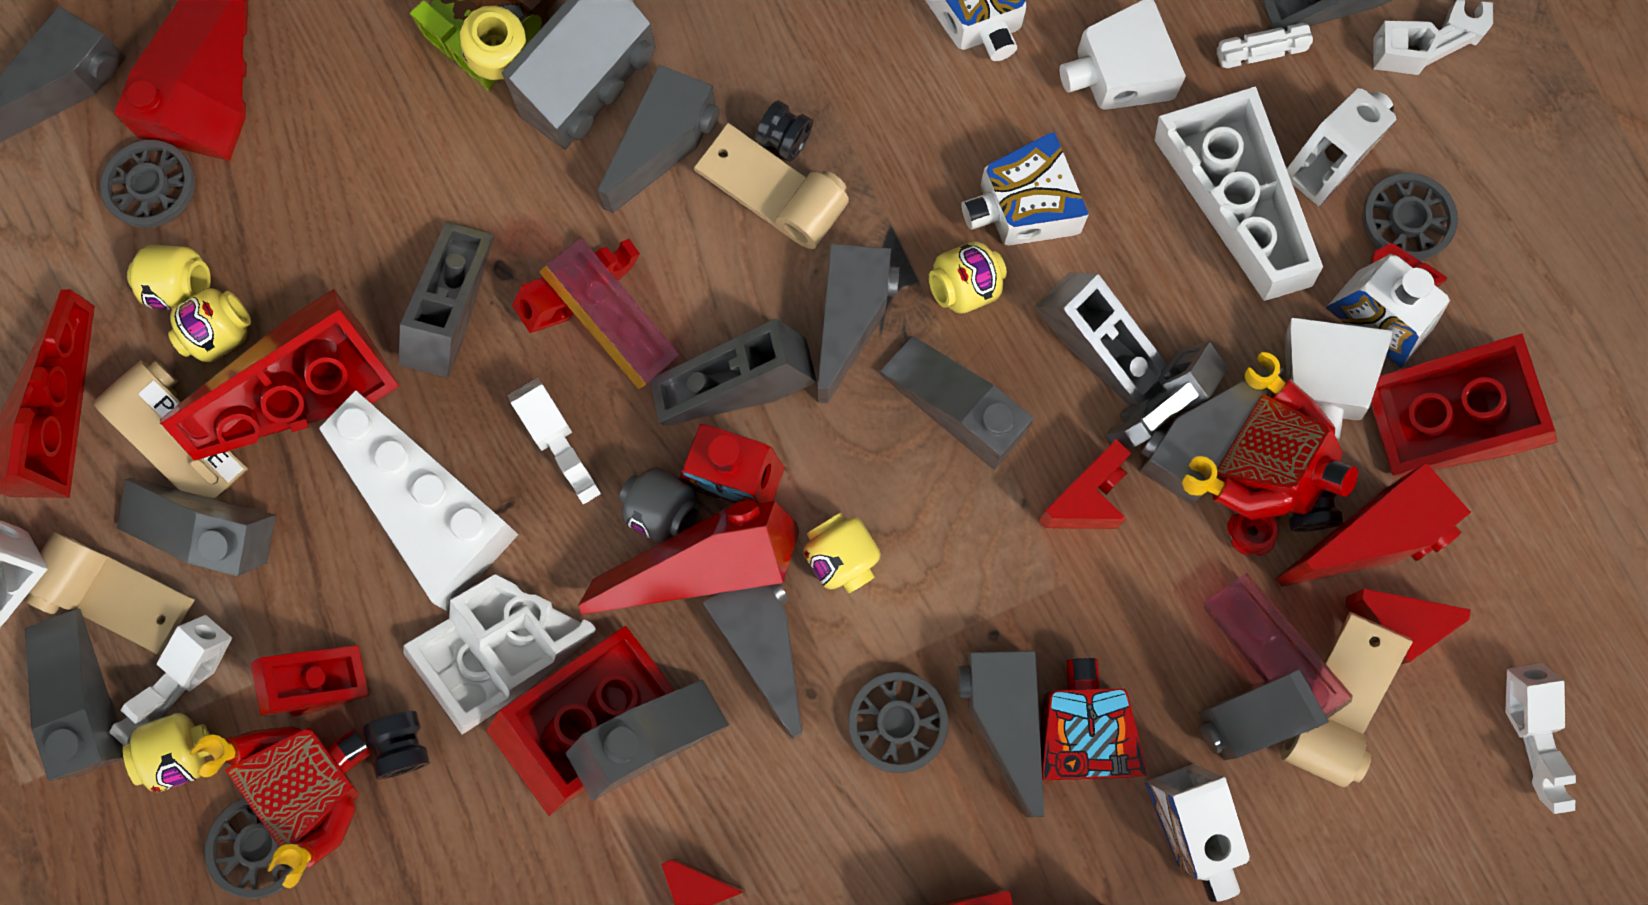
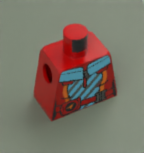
[679,423,785,504]
[1040,658,1147,781]

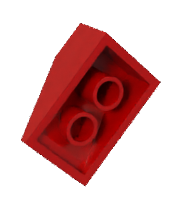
[1371,333,1558,477]
[1275,463,1471,587]
[486,626,675,816]

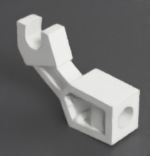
[1373,0,1493,75]
[507,377,601,505]
[109,615,232,745]
[1505,663,1576,814]

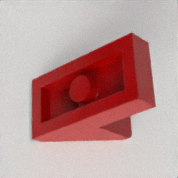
[1038,439,1131,529]
[250,645,369,717]
[661,859,745,905]

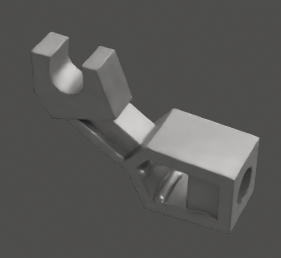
[1106,342,1228,448]

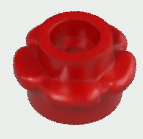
[1227,514,1279,556]

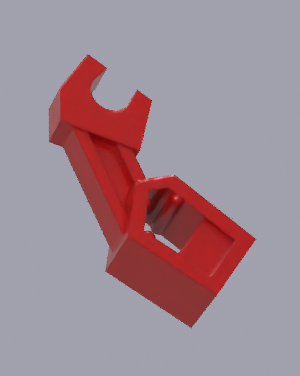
[512,239,640,333]

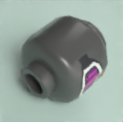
[619,467,700,544]

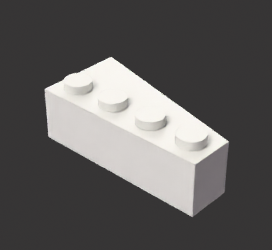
[1154,86,1323,301]
[319,391,519,611]

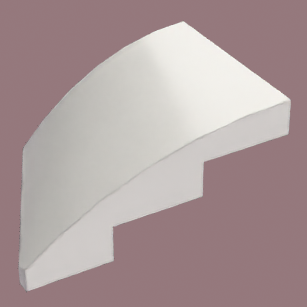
[404,574,596,735]

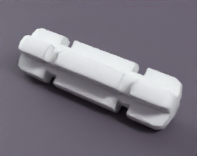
[1216,23,1313,68]

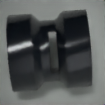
[363,711,430,780]

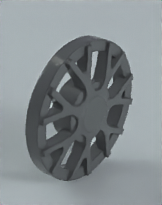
[100,140,196,228]
[1362,173,1458,261]
[849,672,948,773]
[205,798,293,899]

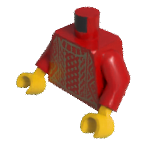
[1182,352,1358,520]
[190,726,372,888]

